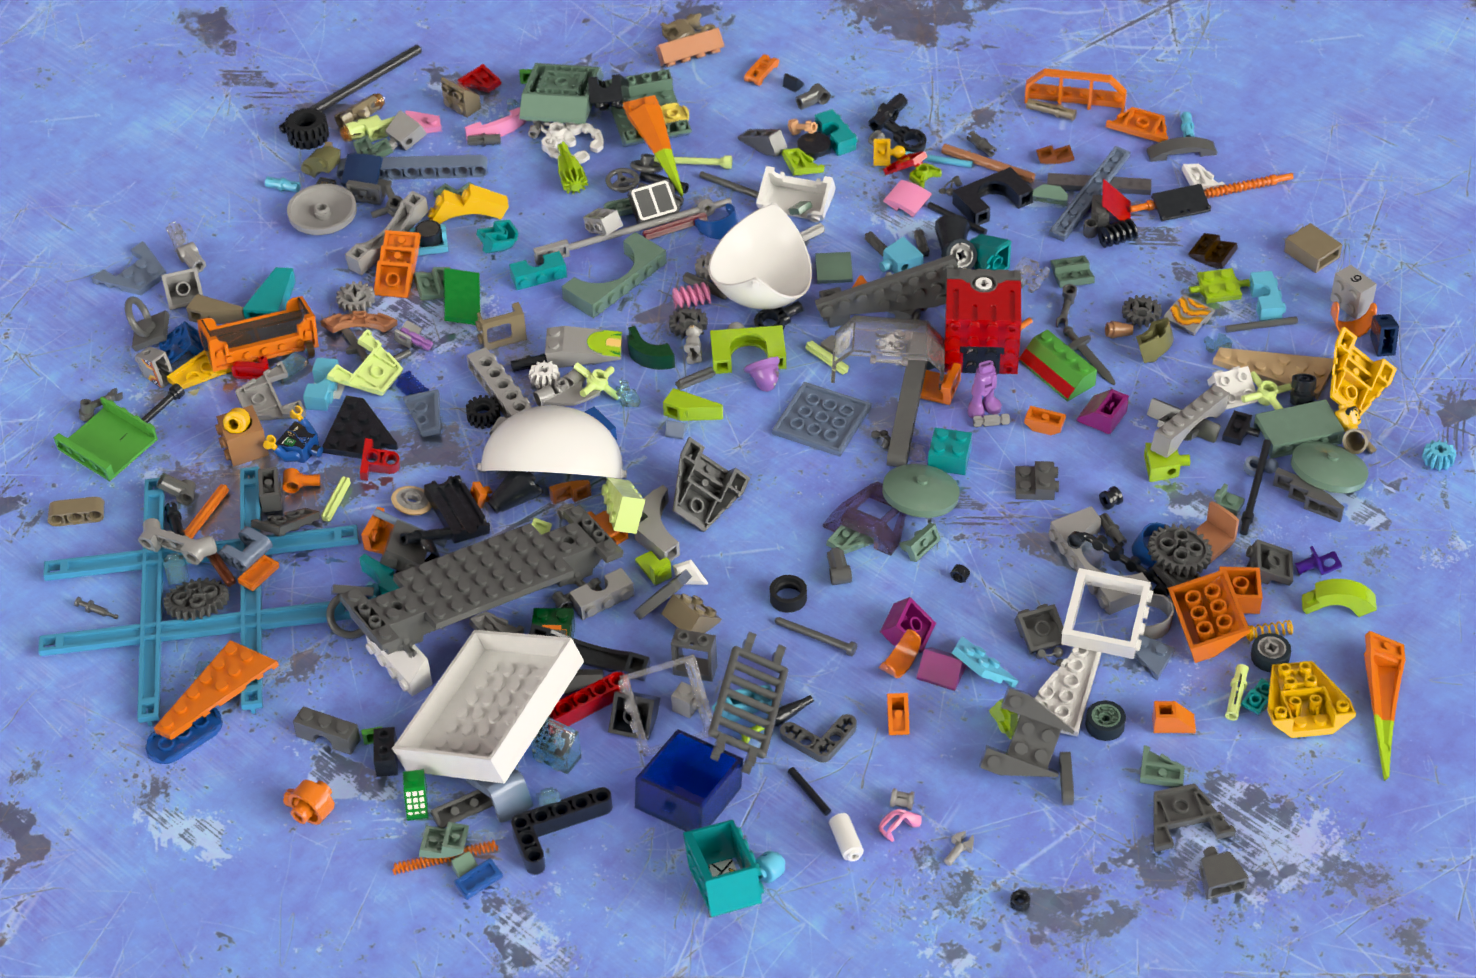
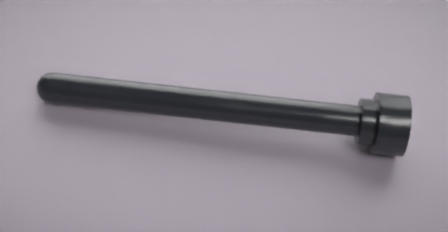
[120,383,185,440]

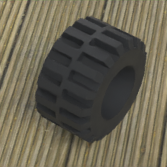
[285,108,329,150]

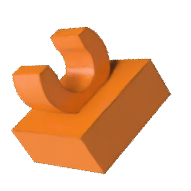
[470,481,493,508]

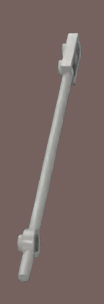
[533,198,732,266]

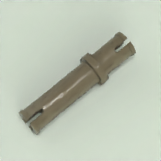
[1026,98,1077,120]

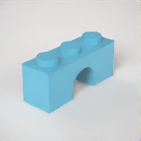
[1249,271,1286,321]
[303,358,339,411]

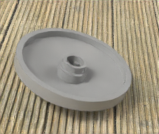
[287,184,357,235]

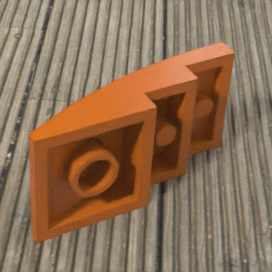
[374,230,421,298]

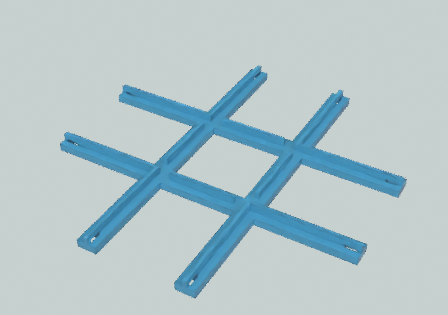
[38,466,359,726]

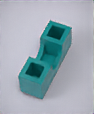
[815,109,858,156]
[509,251,567,290]

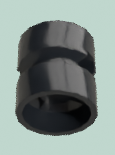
[1290,374,1317,406]

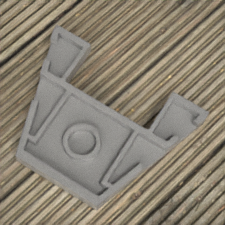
[235,361,306,421]

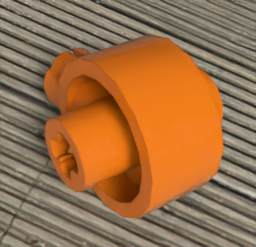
[283,780,335,825]

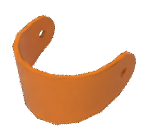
[1330,302,1377,338]
[879,629,921,678]

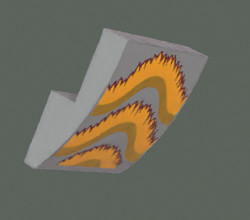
[1163,294,1215,336]

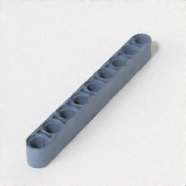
[337,155,488,180]

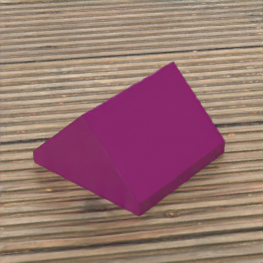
[916,647,967,691]

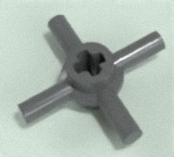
[371,185,403,218]

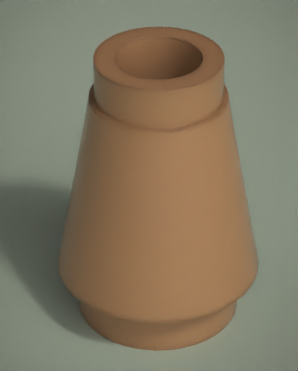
[1105,321,1133,339]

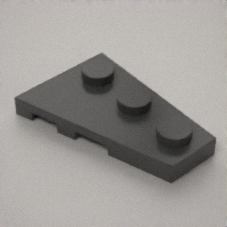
[251,508,320,536]

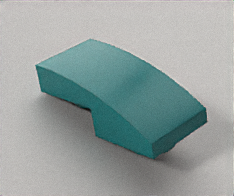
[1241,678,1280,715]

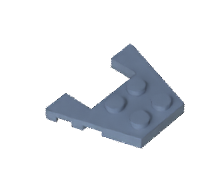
[92,241,166,295]

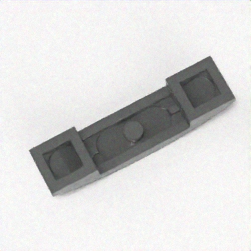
[1147,137,1217,162]

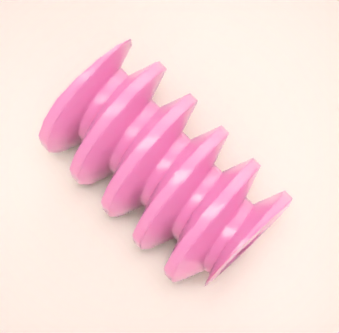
[672,282,711,309]

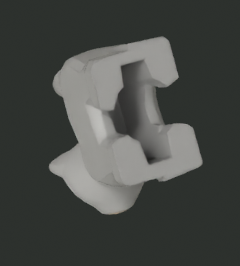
[684,325,703,364]

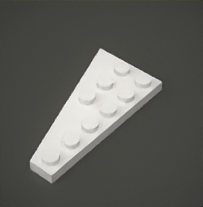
[1018,647,1102,737]

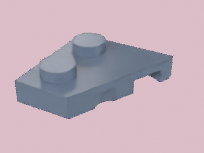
[1134,635,1175,680]

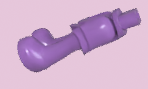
[967,360,1002,419]

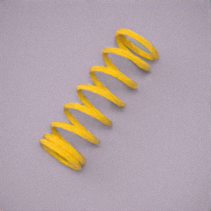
[1246,620,1293,641]

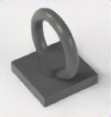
[125,296,170,351]
[326,584,374,639]

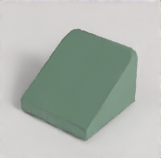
[451,851,478,878]

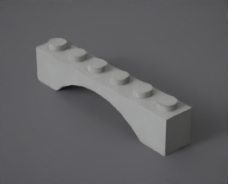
[345,191,429,276]
[1150,385,1230,458]

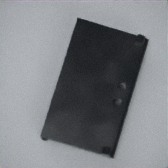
[1151,184,1211,222]

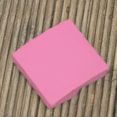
[883,180,932,217]

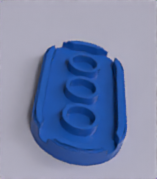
[145,707,223,764]

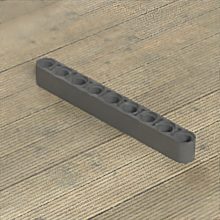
[887,333,932,467]

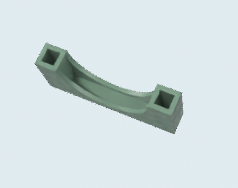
[562,232,667,318]

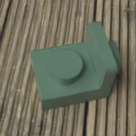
[1214,483,1245,517]

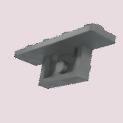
[1147,398,1221,443]

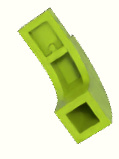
[1302,579,1377,617]

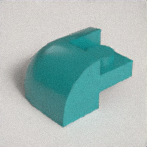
[476,219,519,253]

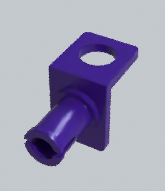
[1294,546,1342,575]

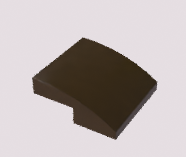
[1188,233,1238,269]

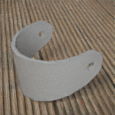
[1132,593,1174,640]

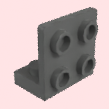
[346,179,392,205]

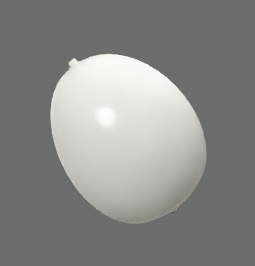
[708,202,812,309]
[478,405,627,479]

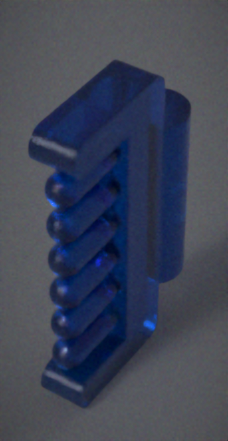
[396,371,430,396]

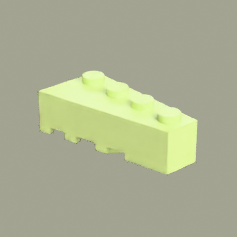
[601,477,645,534]

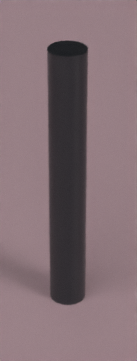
[788,767,831,816]

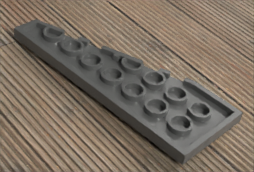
[815,254,959,317]

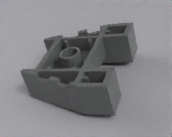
[979,686,1074,777]

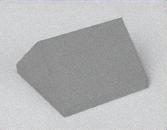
[161,268,203,310]

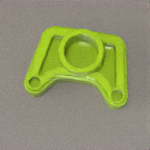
[909,163,942,188]

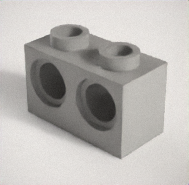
[583,208,623,235]

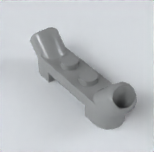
[138,518,217,565]

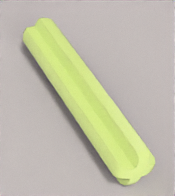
[805,341,849,375]
[321,476,351,522]

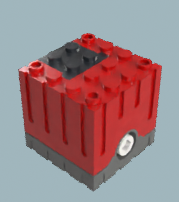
[944,268,1021,374]

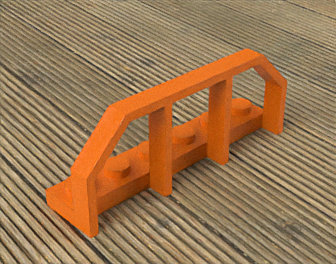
[1024,68,1127,113]

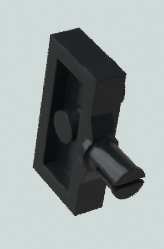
[1222,410,1260,445]

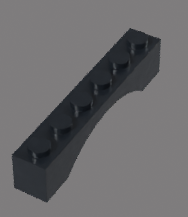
[529,624,651,682]

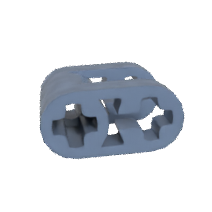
[218,526,273,572]

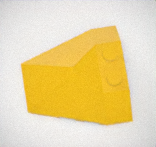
[1330,327,1397,416]

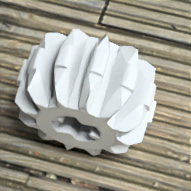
[529,360,560,390]

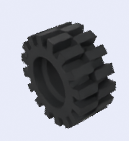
[466,395,500,429]

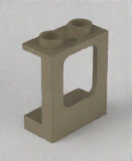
[475,302,527,350]

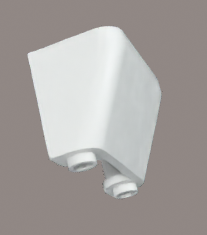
[756,166,836,223]

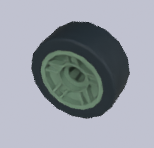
[1085,700,1126,741]

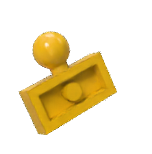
[873,139,906,166]

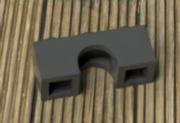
[293,706,361,755]

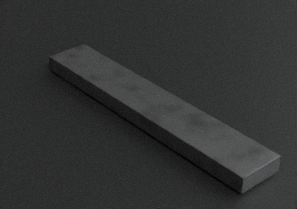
[1047,173,1151,195]

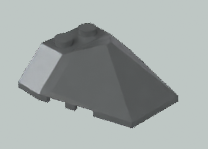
[672,437,750,532]

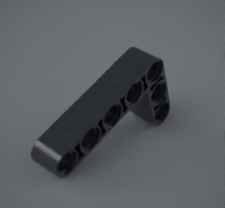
[511,787,613,875]

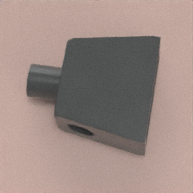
[1199,846,1249,900]

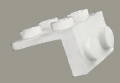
[1207,366,1258,410]

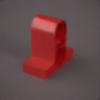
[360,438,400,481]

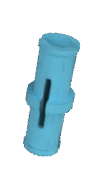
[1180,112,1195,137]
[265,176,301,193]

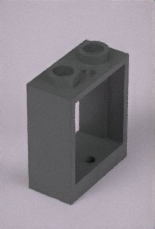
[671,628,717,682]

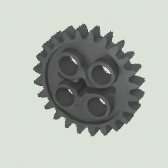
[1147,523,1213,577]
[164,578,229,621]

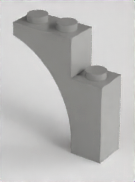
[634,485,680,561]

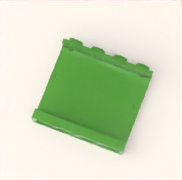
[53,397,158,482]

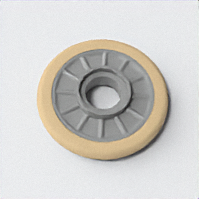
[391,486,432,515]

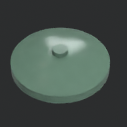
[1291,442,1369,493]
[882,464,960,518]

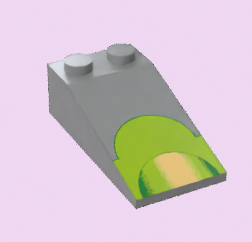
[545,326,622,368]

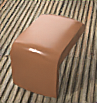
[1195,501,1239,563]

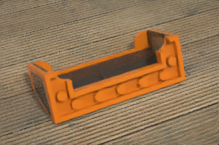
[197,296,319,372]

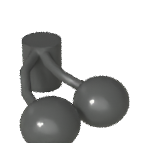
[939,176,962,196]
[871,430,891,449]
[1036,647,1063,667]

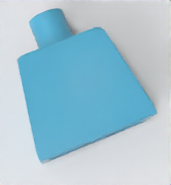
[879,237,924,274]

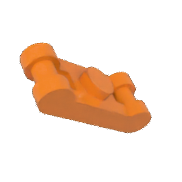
[744,54,779,86]

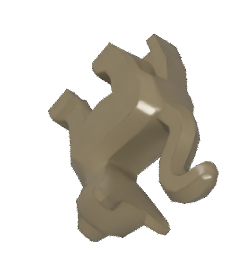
[661,13,716,42]

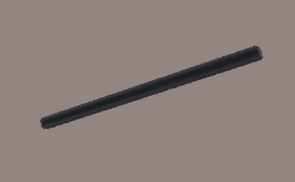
[279,44,422,134]

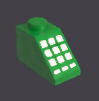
[403,769,428,821]

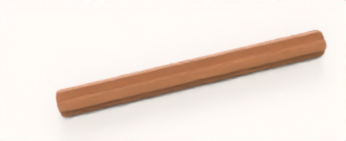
[941,144,1035,183]

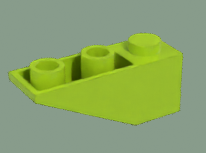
[663,388,723,421]

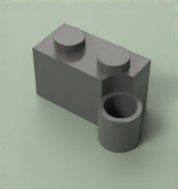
[1083,195,1109,238]

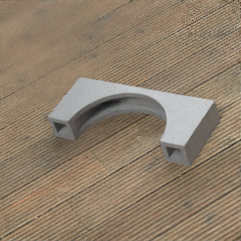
[1049,506,1152,615]

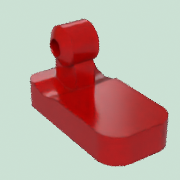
[231,356,269,380]

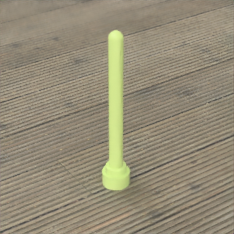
[654,155,732,169]

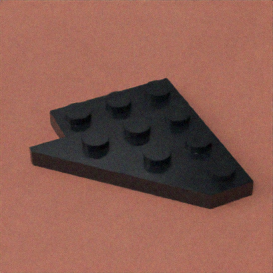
[322,396,398,461]

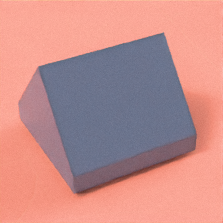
[665,420,688,440]

